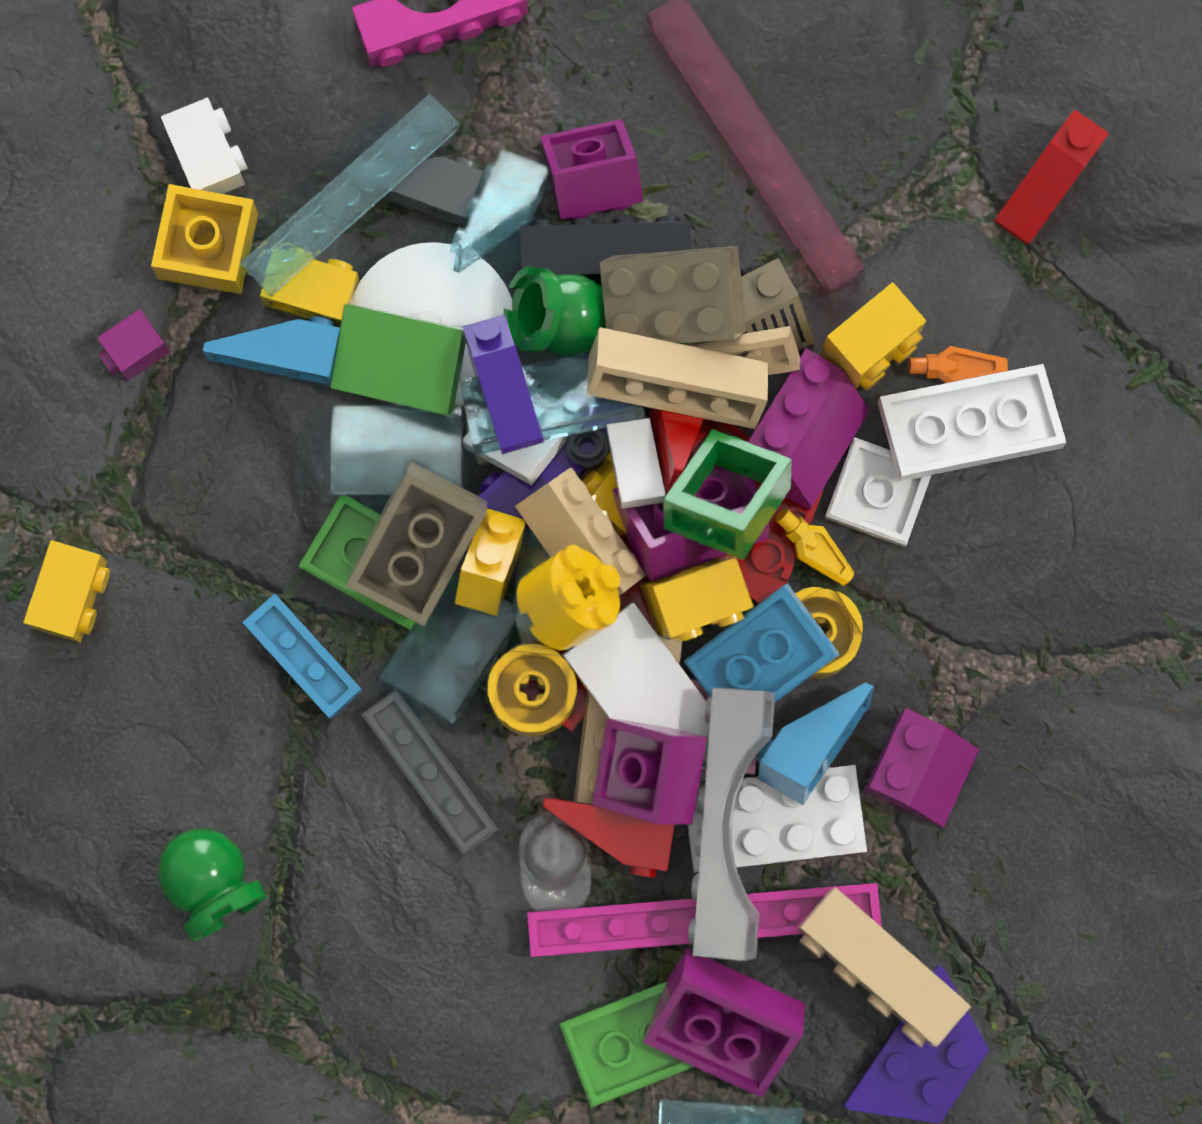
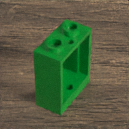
[663,429,792,560]

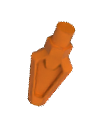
[908,346,1008,384]

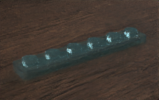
[240,93,460,297]

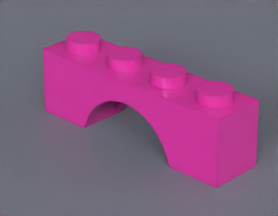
[352,0,528,67]

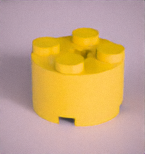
[517,545,620,650]
[795,587,863,679]
[488,644,577,736]

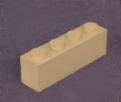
[586,327,768,429]
[797,887,971,1047]

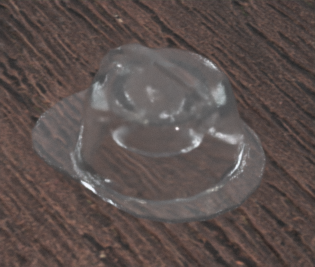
[519,812,591,912]

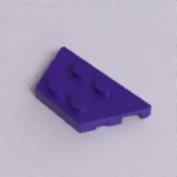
[842,965,989,1123]

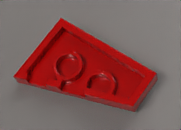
[724,491,823,605]

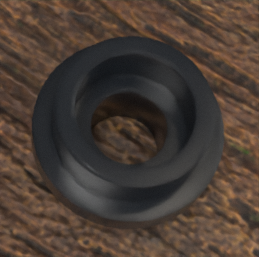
[565,425,609,468]

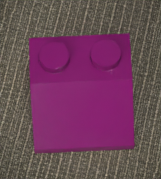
[540,119,643,219]
[864,708,979,828]
[592,718,707,824]

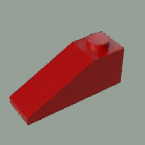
[994,109,1109,246]
[649,408,705,497]
[543,797,675,878]

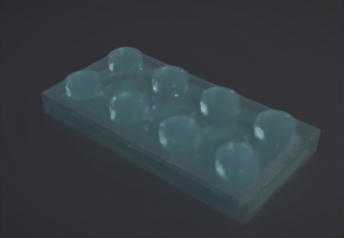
[459,352,645,455]

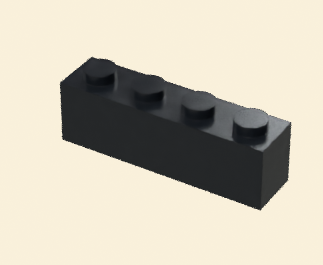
[520,216,691,284]

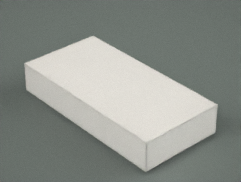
[606,418,665,509]

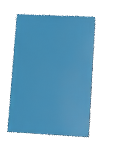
[684,583,840,703]

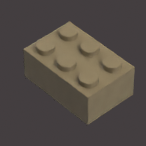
[600,246,746,343]
[346,461,487,626]

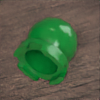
[504,266,607,358]
[157,828,267,942]

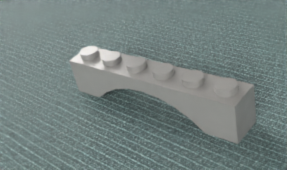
[688,688,775,961]

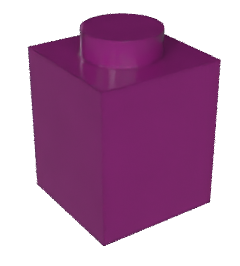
[97,309,170,381]

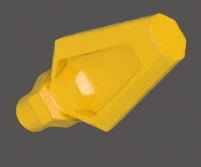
[775,508,854,586]

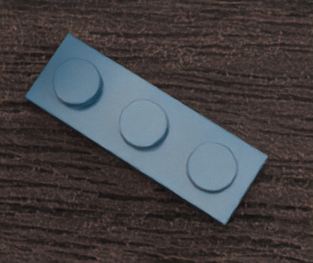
[242,594,363,720]

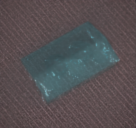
[330,405,463,495]
[379,572,523,726]

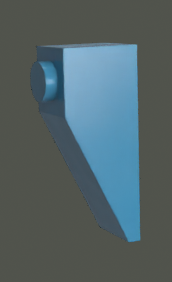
[203,316,340,386]
[756,682,873,805]

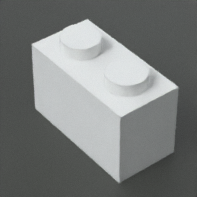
[161,97,248,194]

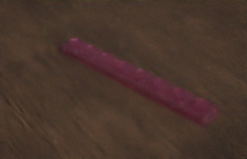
[647,0,865,293]

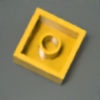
[151,184,258,294]
[819,282,927,391]
[639,556,753,642]

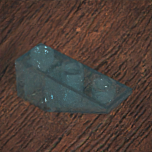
[450,150,549,273]

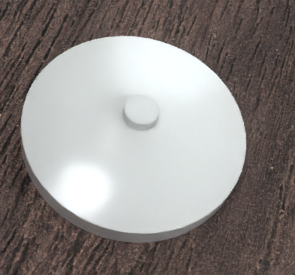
[350,242,512,414]

